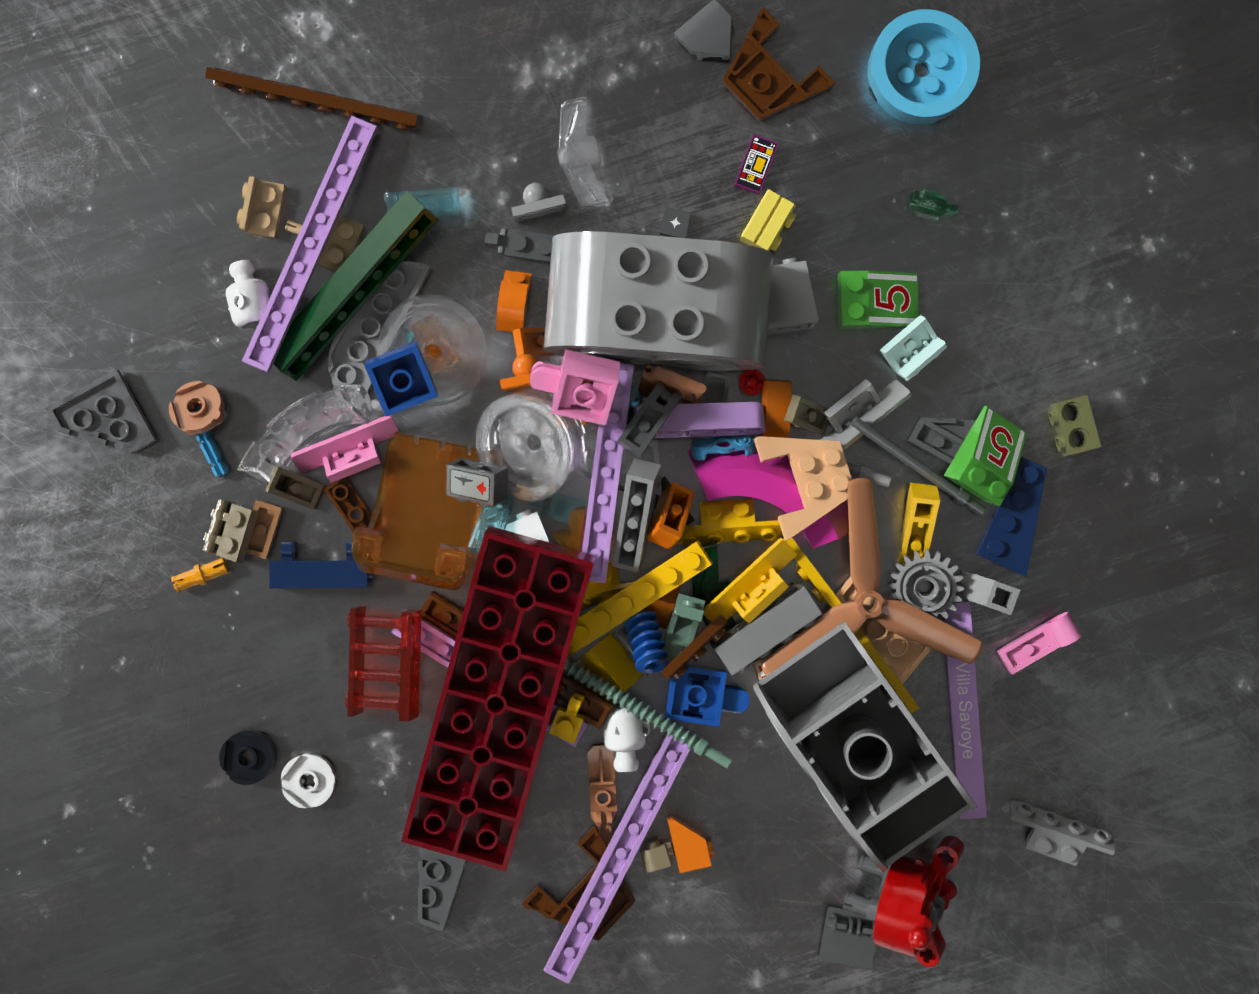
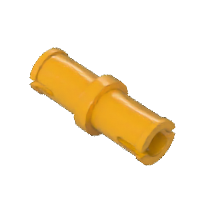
[171,557,229,593]

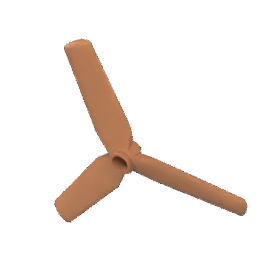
[761,478,983,675]

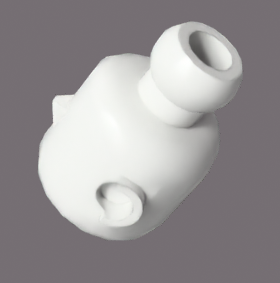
[226,260,271,328]
[602,705,650,772]

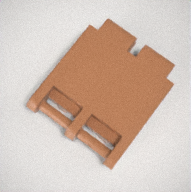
[638,365,706,404]

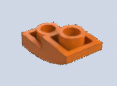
[761,379,792,438]

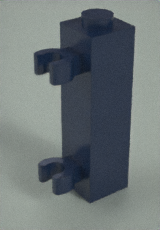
[269,541,376,589]

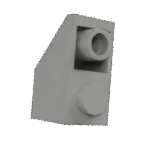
[956,570,1020,615]

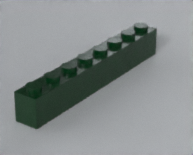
[273,191,439,382]

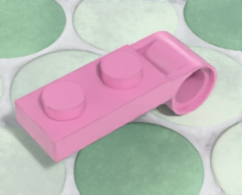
[997,612,1082,675]

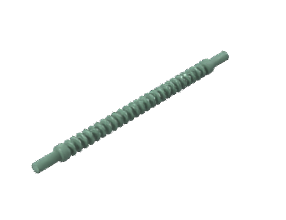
[564,657,733,768]

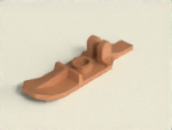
[587,744,618,846]

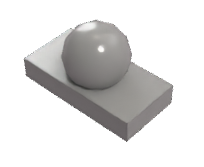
[511,183,567,222]

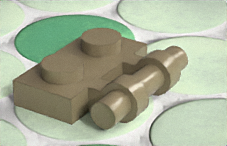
[203,499,259,564]

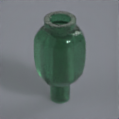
[908,189,959,217]

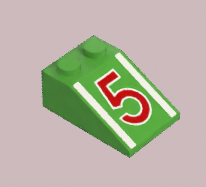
[837,270,919,329]
[944,406,1027,507]

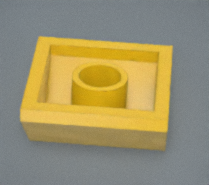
[575,631,645,702]

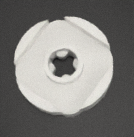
[281,753,337,808]

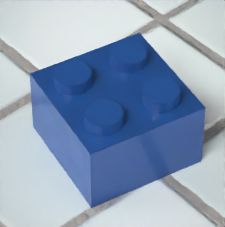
[364,341,438,417]

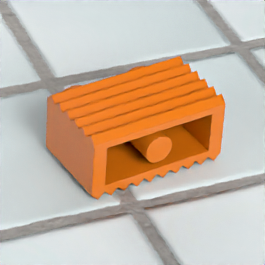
[646,482,695,549]

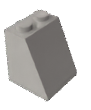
[767,258,819,335]

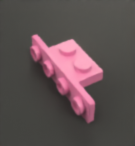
[291,415,400,483]

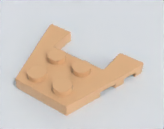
[754,436,852,541]

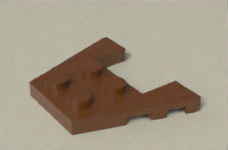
[722,7,836,121]
[522,826,635,941]

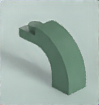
[661,594,705,660]

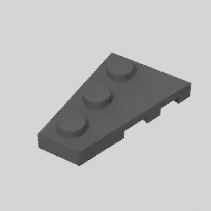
[418,847,468,932]

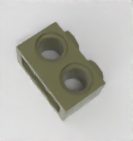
[1048,395,1101,457]

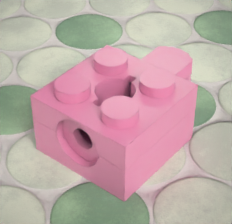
[530,349,620,426]

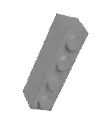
[612,458,661,573]
[709,582,822,675]

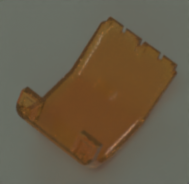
[351,432,494,590]

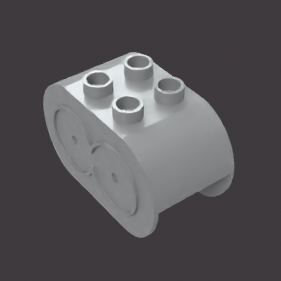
[543,231,773,371]
[753,621,977,872]

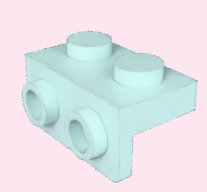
[880,315,948,381]

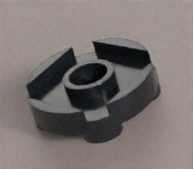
[219,730,275,785]

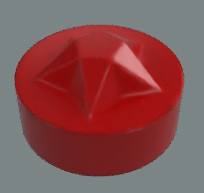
[738,369,765,396]

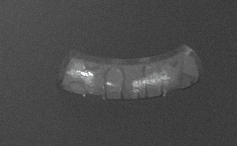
[237,384,371,485]

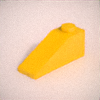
[898,482,940,564]

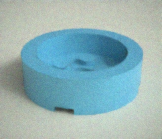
[867,9,980,125]

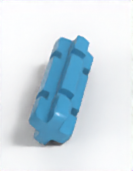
[195,430,229,477]

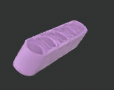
[632,402,766,438]

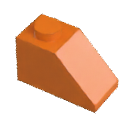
[667,815,715,873]

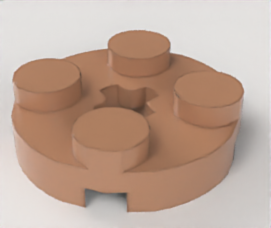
[169,381,225,435]

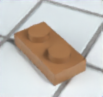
[246,500,284,559]

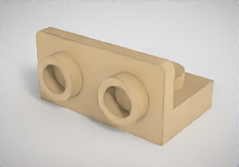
[237,176,286,239]

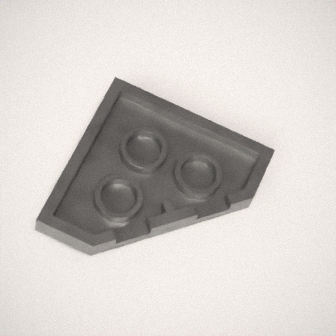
[45,369,158,453]

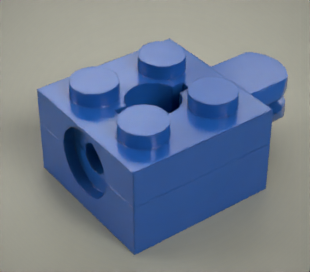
[665,664,750,727]

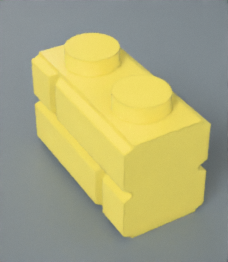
[740,190,797,252]

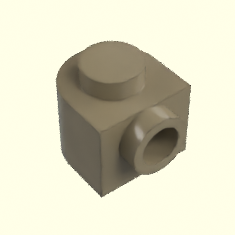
[640,839,675,872]

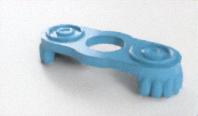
[691,435,755,461]

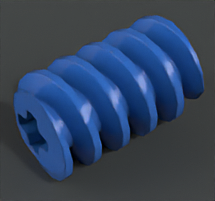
[625,611,670,673]

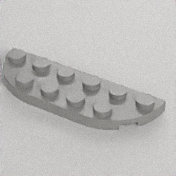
[328,261,431,411]

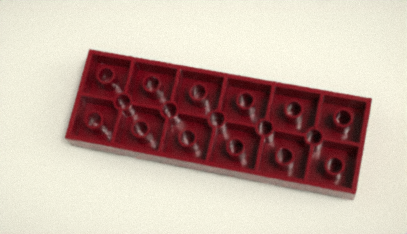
[401,526,596,872]

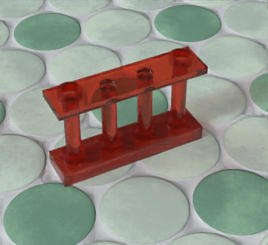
[345,605,422,722]

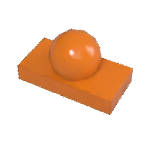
[500,354,538,392]

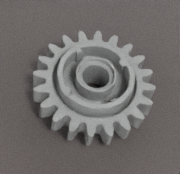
[888,548,964,619]

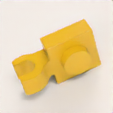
[549,692,585,744]

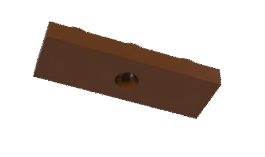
[323,476,392,555]
[660,614,727,681]

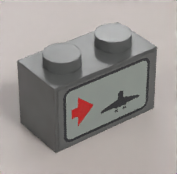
[446,458,508,507]

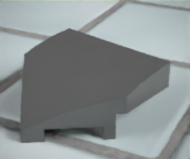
[674,0,734,60]

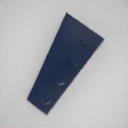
[976,457,1047,577]

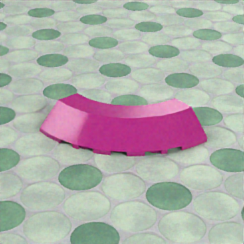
[687,442,849,548]

